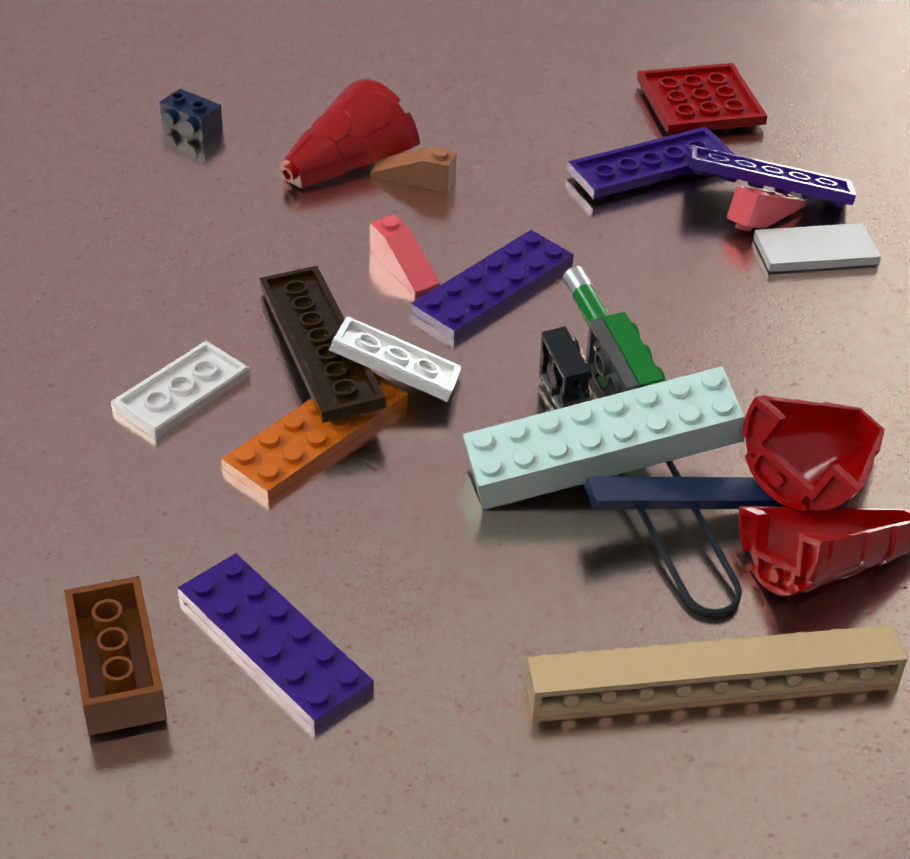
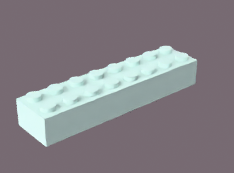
[463,366,745,510]

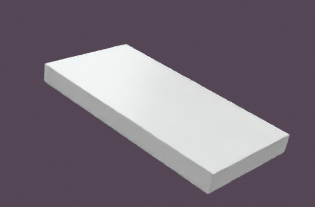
[753,223,881,272]
[329,317,461,402]
[111,341,250,439]

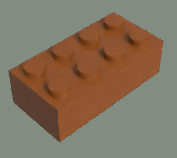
[64,576,167,736]

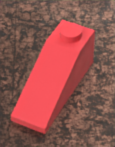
[726,186,806,232]
[370,214,440,297]

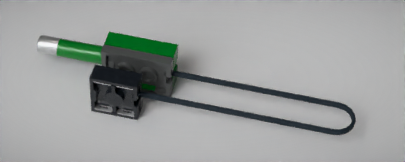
[539,266,742,617]

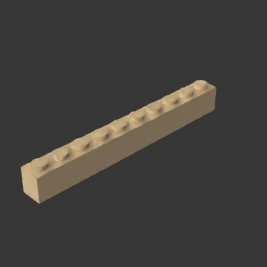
[525,625,908,717]

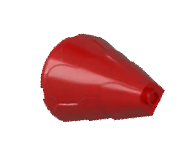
[281,79,420,188]
[742,395,885,511]
[738,506,910,596]

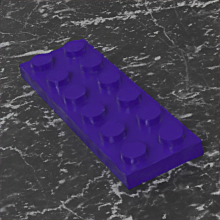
[567,127,734,199]
[689,145,856,207]
[411,230,574,340]
[177,553,374,730]

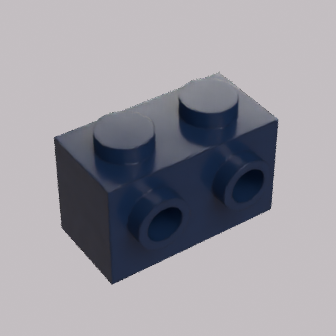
[159,89,223,142]

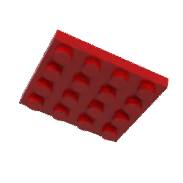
[637,63,767,134]

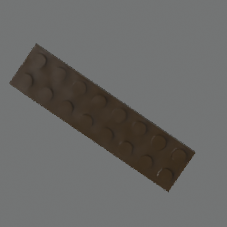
[260,266,386,423]

